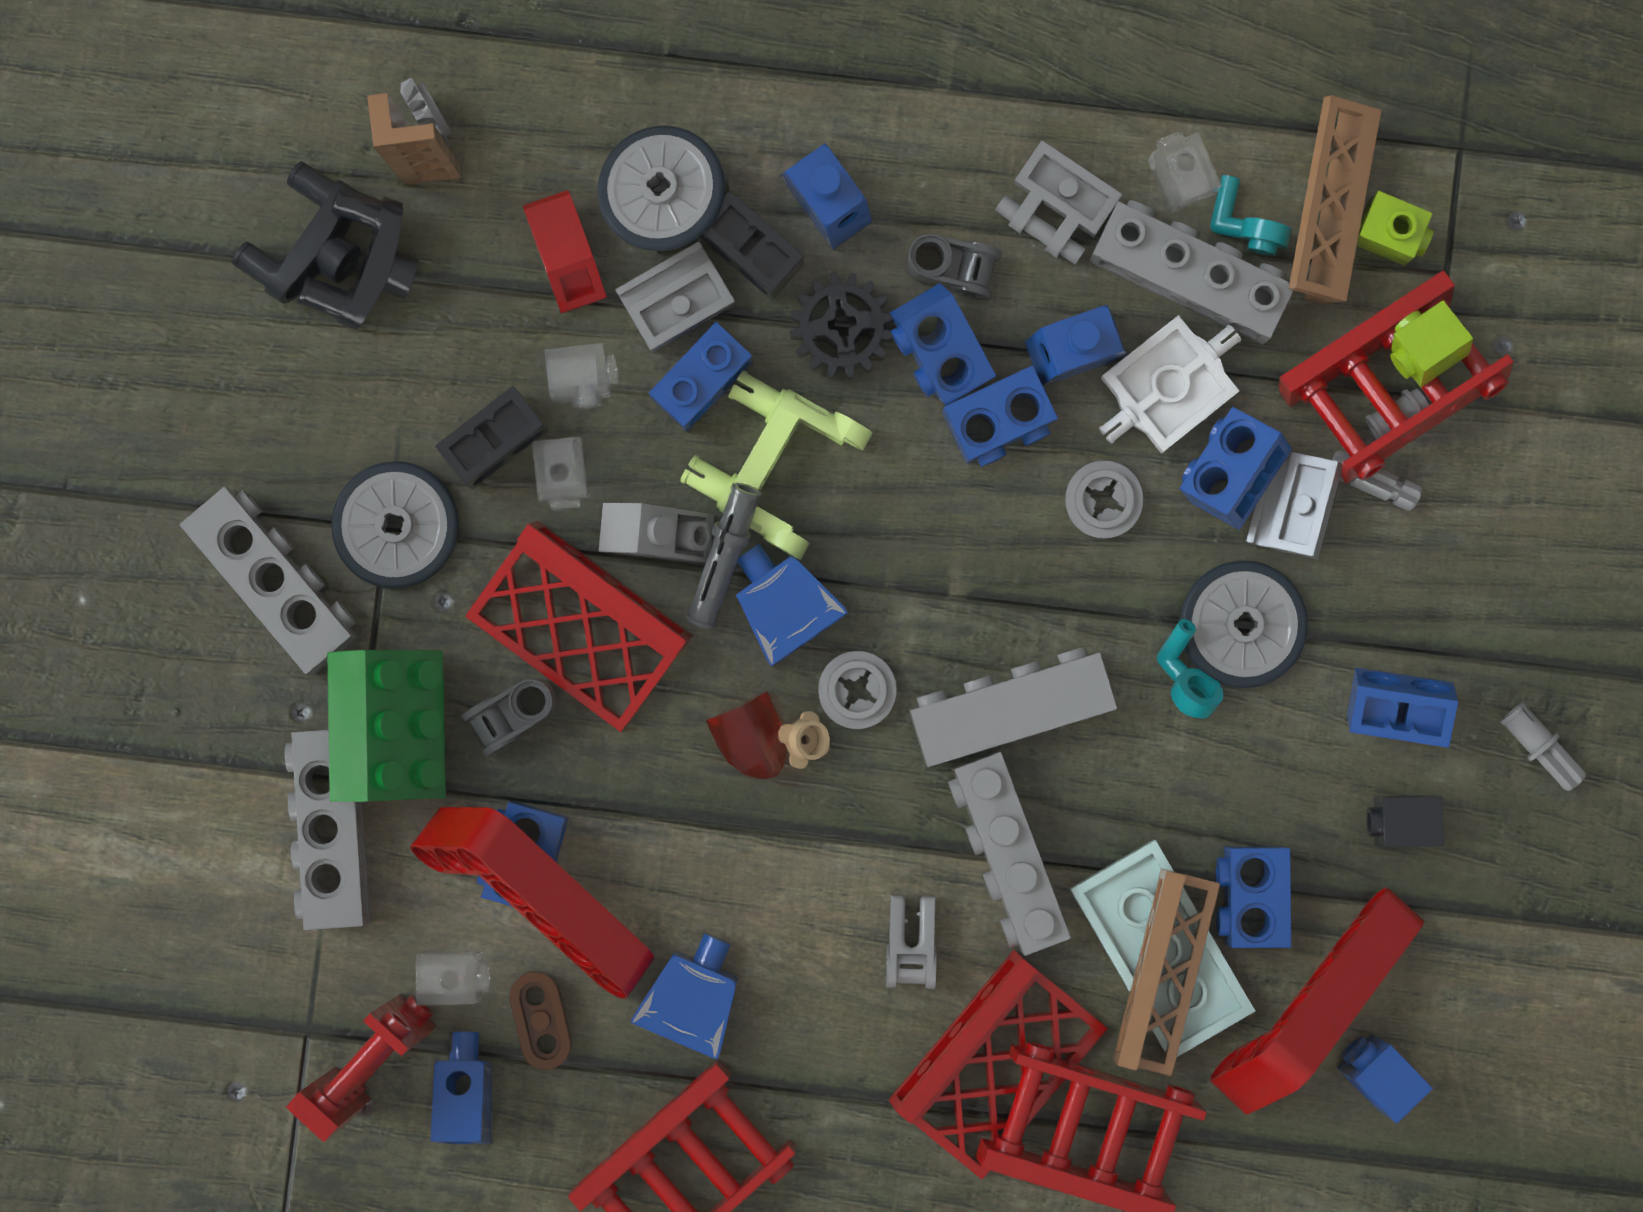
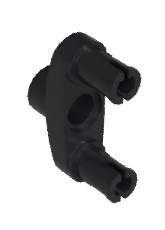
[232,161,361,304]
[297,185,419,330]

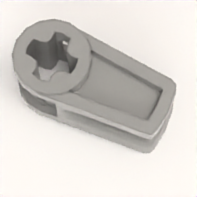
[886,894,936,989]

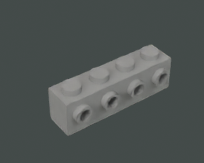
[1088,200,1293,345]
[909,647,1117,767]
[948,751,1071,956]

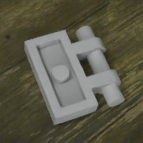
[995,140,1122,264]

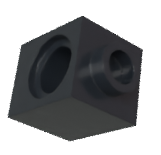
[1366,795,1444,847]

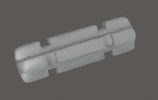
[1331,451,1422,511]

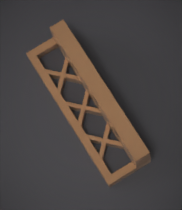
[367,93,461,185]
[1288,95,1382,305]
[1113,868,1220,1076]

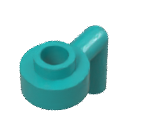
[1210,175,1292,256]
[1156,619,1223,719]

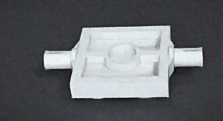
[1099,315,1241,453]

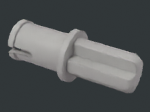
[1500,701,1586,791]

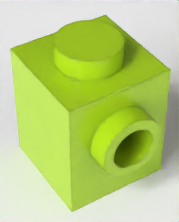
[1357,190,1434,266]
[1390,301,1473,387]

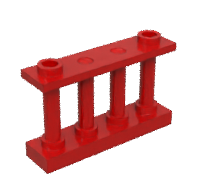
[1279,270,1514,484]
[285,994,437,1142]
[976,1041,1207,1212]
[567,1059,796,1212]

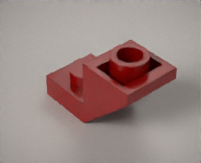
[522,190,607,313]

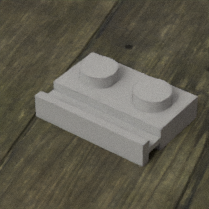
[615,241,735,353]
[1246,452,1342,560]

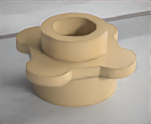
[778,711,830,769]

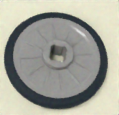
[598,126,725,251]
[331,461,459,589]
[1180,561,1308,688]

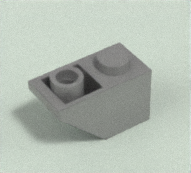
[599,503,715,563]

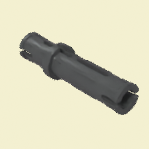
[686,482,762,629]

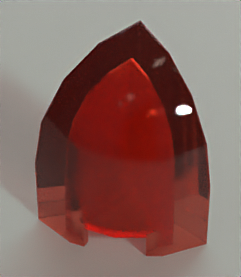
[706,691,787,779]

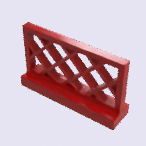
[465,521,693,732]
[889,949,1108,1180]

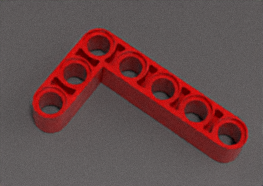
[410,807,655,999]
[1209,887,1425,1115]

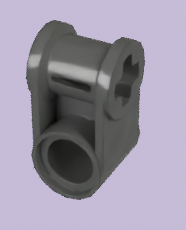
[905,233,1002,301]
[461,679,559,758]

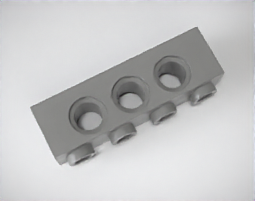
[179,486,359,675]
[285,730,371,930]

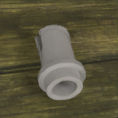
[1365,388,1429,440]

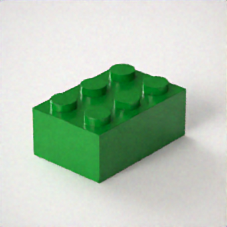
[327,650,446,802]

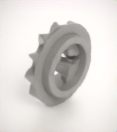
[400,77,452,147]
[1064,461,1143,539]
[818,651,896,729]

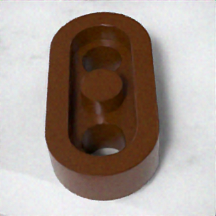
[509,971,572,1070]

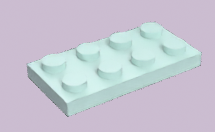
[1069,839,1255,1057]

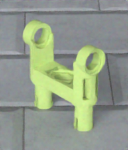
[680,370,873,560]

